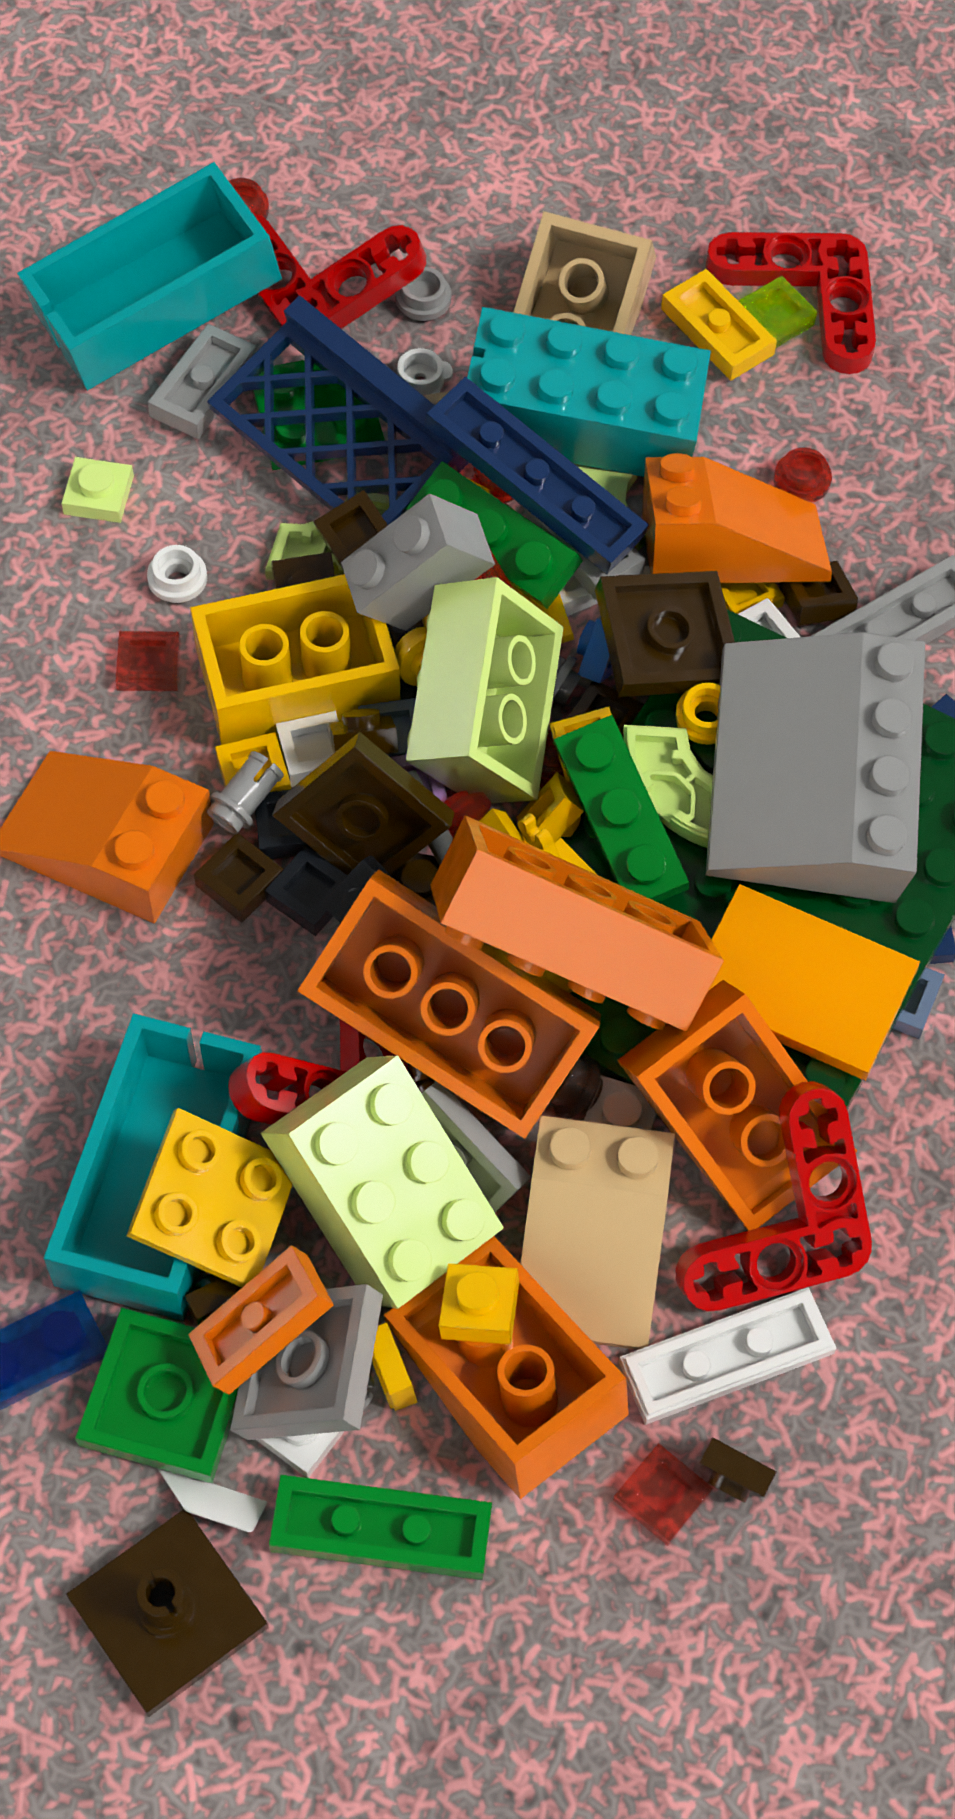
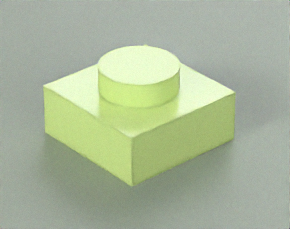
[62,457,134,523]

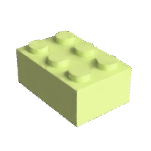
[406,577,564,804]
[260,1056,504,1309]

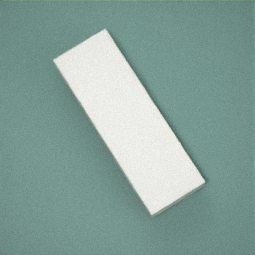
[619,1287,837,1425]

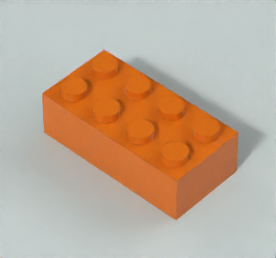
[430,815,724,1032]
[297,869,601,1139]

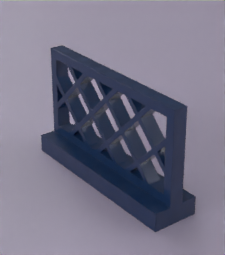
[207,295,469,525]

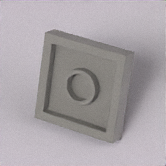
[230,1284,383,1440]

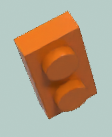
[188,1245,334,1395]

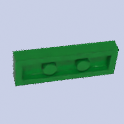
[406,461,583,609]
[554,715,689,902]
[269,1475,492,1580]

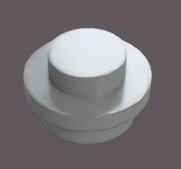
[396,267,451,321]

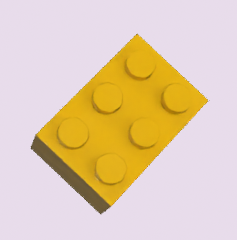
[190,574,400,745]

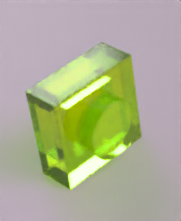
[739,276,817,348]

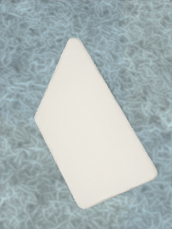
[157,1468,267,1532]

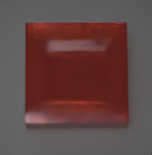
[115,631,181,691]
[613,1443,713,1546]

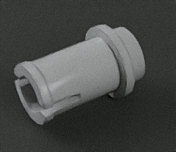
[207,751,284,834]

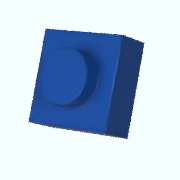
[576,616,613,683]

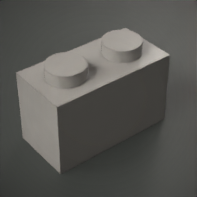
[341,493,495,631]

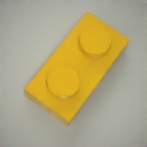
[661,269,777,381]

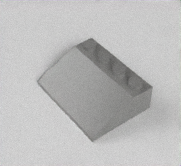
[705,632,926,903]

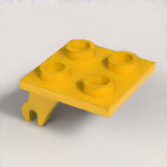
[126,1108,292,1287]

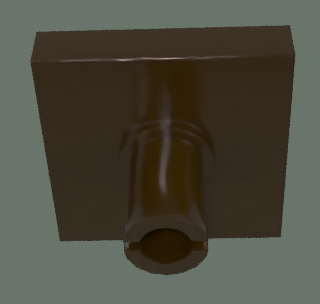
[595,571,735,697]
[272,732,455,875]
[66,1509,269,1717]

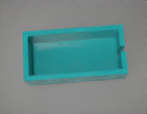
[17,162,282,391]
[467,307,711,477]
[43,1013,262,1321]

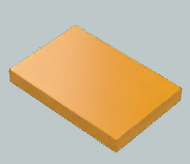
[708,884,920,1081]

